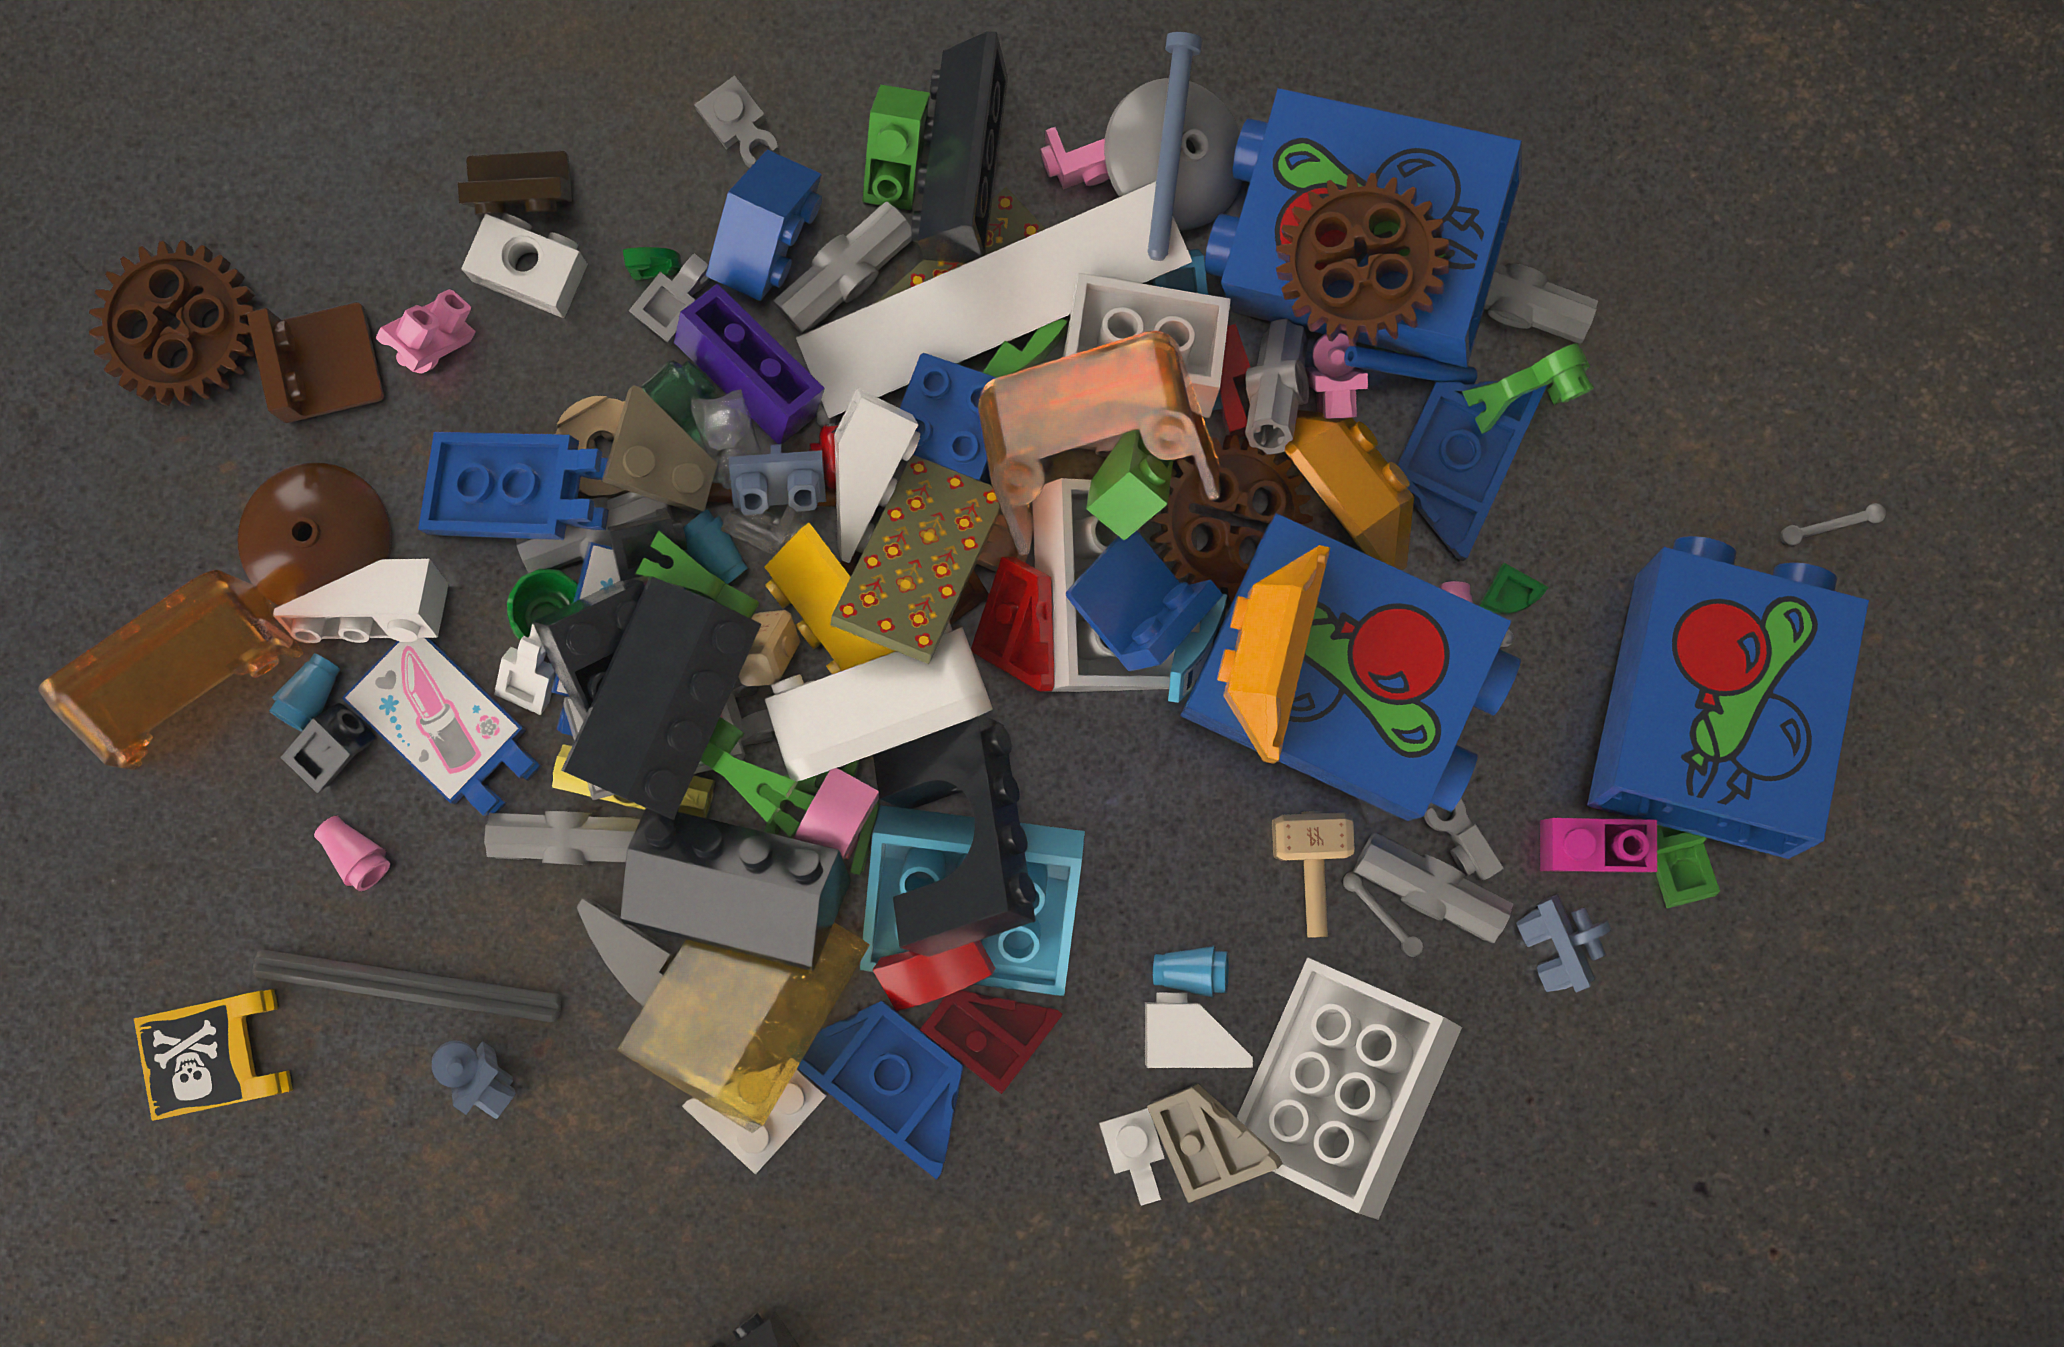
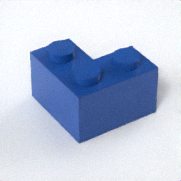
[706,149,822,301]

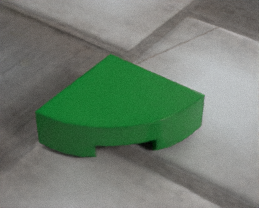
[623,247,682,281]
[1478,563,1548,615]

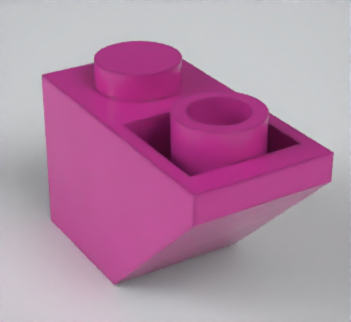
[1540,818,1657,872]

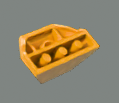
[1285,410,1414,571]
[1217,545,1330,764]

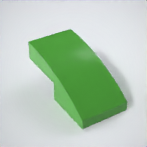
[983,318,1067,383]
[1656,825,1720,908]

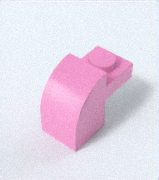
[794,768,879,861]

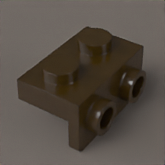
[458,151,572,215]

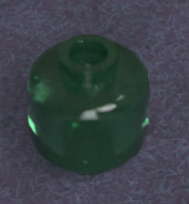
[640,360,716,434]

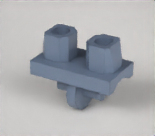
[729,444,826,515]
[1516,893,1612,992]
[432,1041,516,1119]

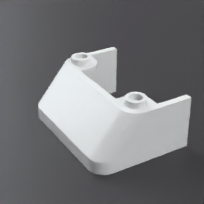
[764,622,993,782]

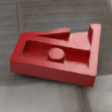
[971,556,1054,691]

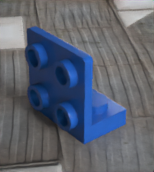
[900,353,1025,486]
[1066,530,1223,671]

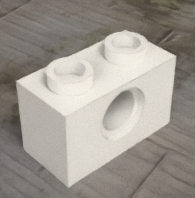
[461,214,588,318]

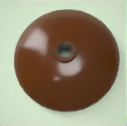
[238,463,392,606]

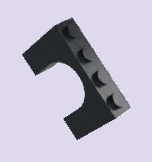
[873,714,1036,957]

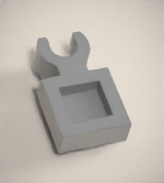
[694,75,780,168]

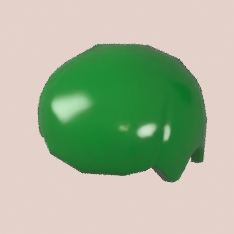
[507,568,578,640]

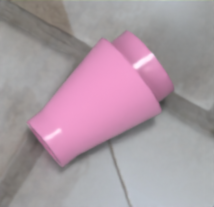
[314,816,390,891]

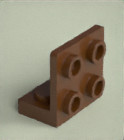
[247,302,384,423]

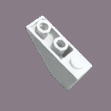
[834,388,920,563]
[273,559,449,643]

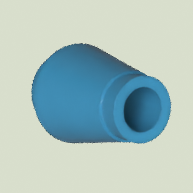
[683,509,748,584]
[269,653,340,732]
[1153,946,1229,998]

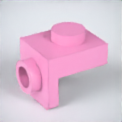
[1040,127,1110,189]

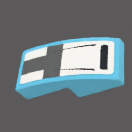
[1168,594,1227,703]

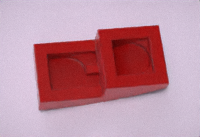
[1220,323,1251,438]
[872,940,996,1011]

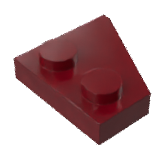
[920,990,1063,1094]

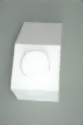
[1145,992,1253,1068]

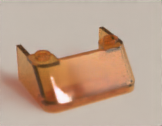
[978,331,1219,556]
[38,570,304,770]

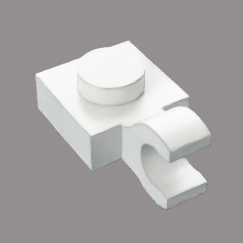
[494,624,555,715]
[1099,1108,1165,1206]

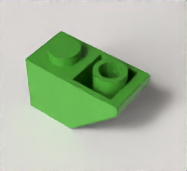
[862,84,930,210]
[1086,417,1175,541]

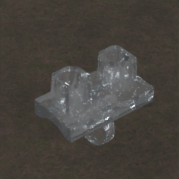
[691,389,762,489]

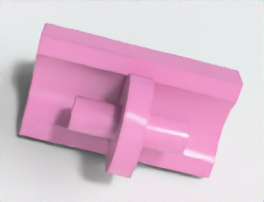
[376,289,476,373]
[1305,333,1368,418]

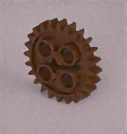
[1276,173,1450,346]
[89,240,256,406]
[1148,435,1313,602]

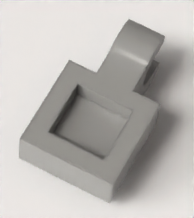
[629,253,711,345]
[1424,799,1504,880]

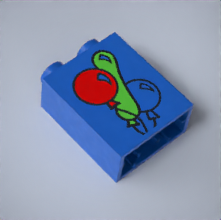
[1205,88,1522,368]
[1180,513,1521,821]
[1587,536,1869,859]

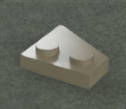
[602,385,717,515]
[1147,1084,1283,1203]

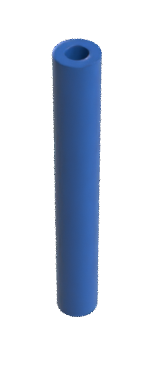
[1344,346,1477,384]

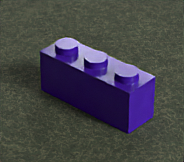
[674,284,825,445]

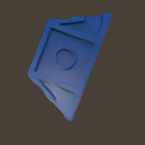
[1397,381,1547,561]
[780,1001,964,1179]

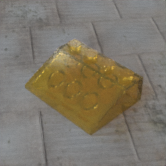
[617,922,870,1133]

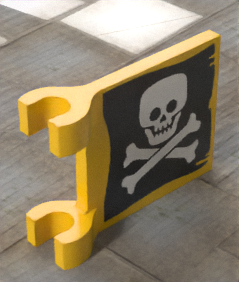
[134,989,293,1121]

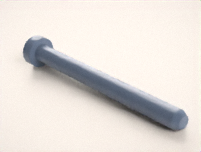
[1147,32,1202,261]

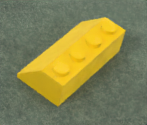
[764,523,896,674]

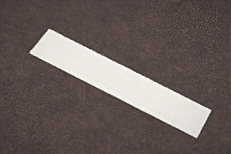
[796,182,1192,418]

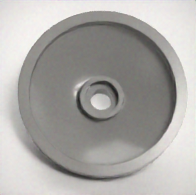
[1104,78,1243,231]

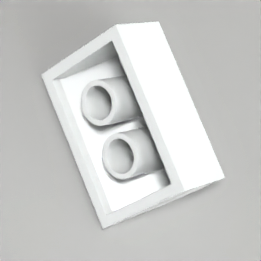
[1058,273,1231,418]

